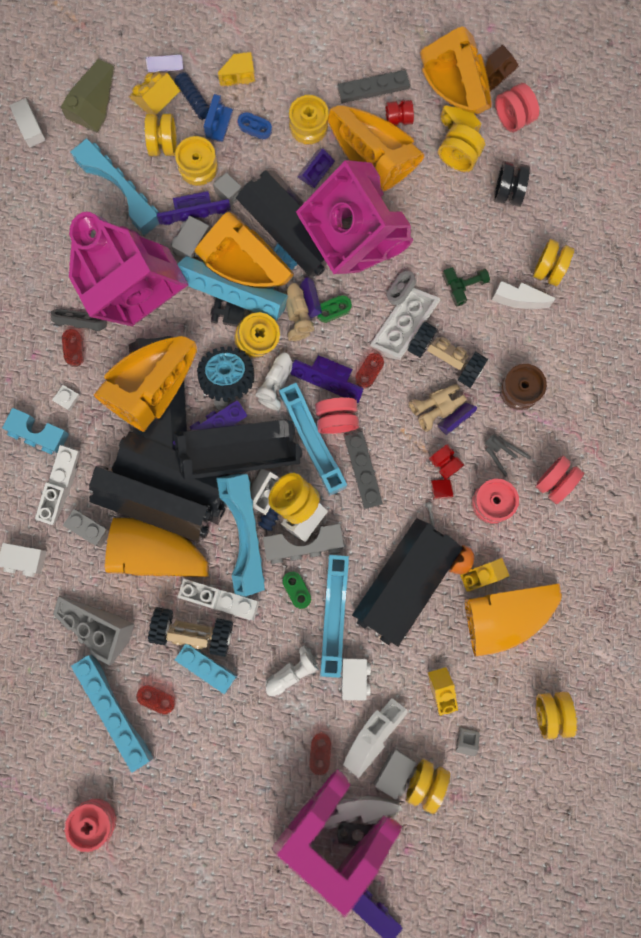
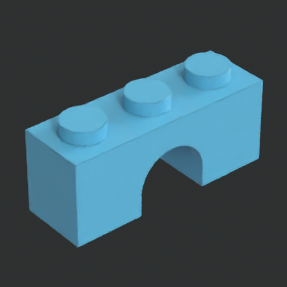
[2,408,69,455]
[175,644,238,694]

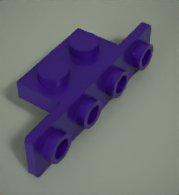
[156,191,231,225]
[290,355,364,403]
[173,401,247,445]
[352,888,403,938]

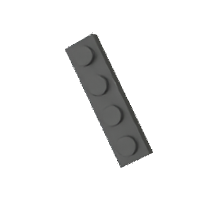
[337,69,410,104]
[344,431,383,510]

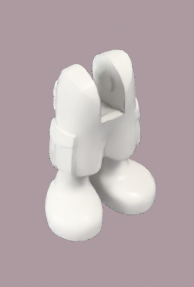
[256,352,293,411]
[265,645,319,697]

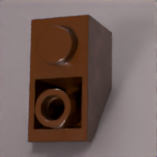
[485,44,519,91]

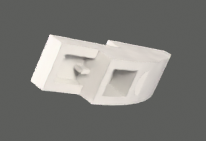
[35,445,80,525]
[177,579,260,621]
[343,698,408,779]
[323,796,402,829]

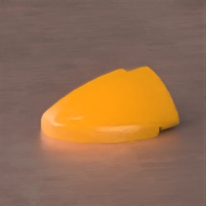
[420,27,492,114]
[328,105,424,192]
[195,212,295,287]
[105,517,209,577]

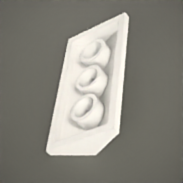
[370,288,440,360]

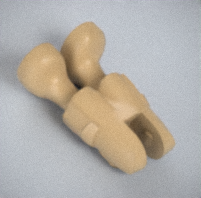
[284,283,315,341]
[409,384,467,432]

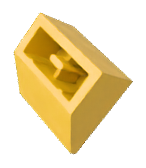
[129,72,180,115]

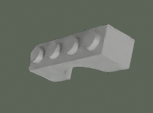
[263,524,344,564]

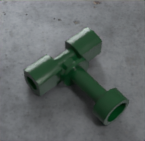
[442,267,490,307]

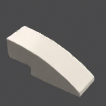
[9,98,46,148]
[492,281,555,309]

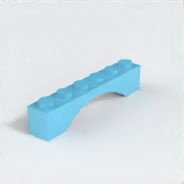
[70,138,159,236]
[178,256,288,321]
[279,383,347,496]
[217,474,265,597]
[320,555,349,678]
[71,655,154,773]

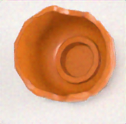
[448,545,474,575]

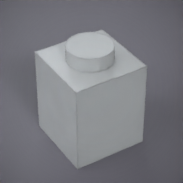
[213,173,242,207]

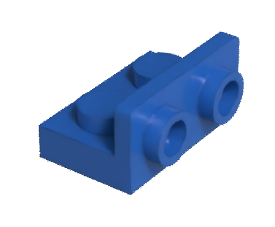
[203,94,233,142]

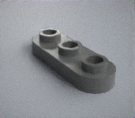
[51,309,107,331]

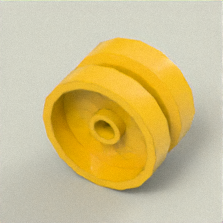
[289,95,328,145]
[145,114,177,156]
[438,124,485,172]
[175,136,218,186]
[532,239,575,287]
[234,312,280,358]
[268,473,320,524]
[536,691,577,740]
[405,759,450,814]

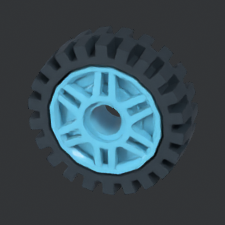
[197,346,254,402]

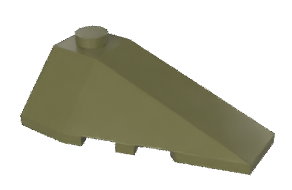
[61,59,115,133]

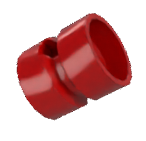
[385,100,414,126]
[429,444,465,480]

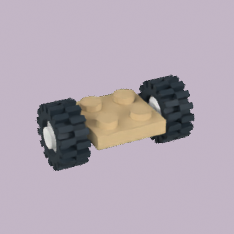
[407,322,488,388]
[148,607,233,657]

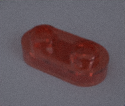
[62,329,84,367]
[355,353,384,389]
[136,685,176,715]
[309,733,331,775]

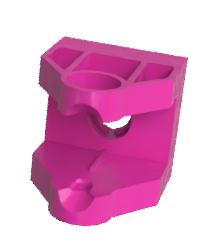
[296,160,413,274]
[69,212,189,327]
[271,769,402,917]

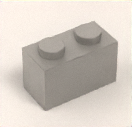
[171,216,210,259]
[63,509,109,548]
[374,747,417,799]

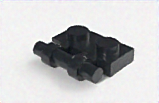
[210,297,245,327]

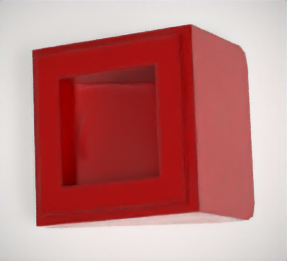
[431,479,454,500]

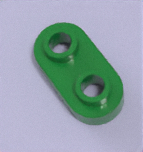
[317,295,352,323]
[283,572,311,609]

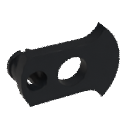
[337,821,375,846]

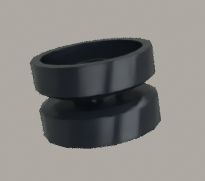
[494,161,530,207]

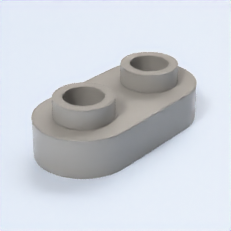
[387,271,416,305]

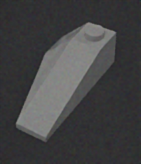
[53,596,134,665]

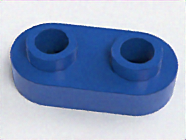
[237,112,272,139]

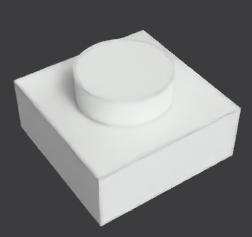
[52,385,80,411]

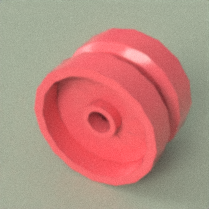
[495,83,539,133]
[315,398,359,434]
[535,455,585,504]
[472,479,519,524]
[64,798,117,852]

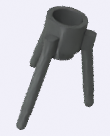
[484,433,531,477]

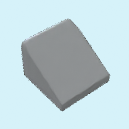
[456,728,480,756]

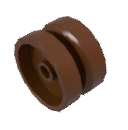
[500,364,547,410]

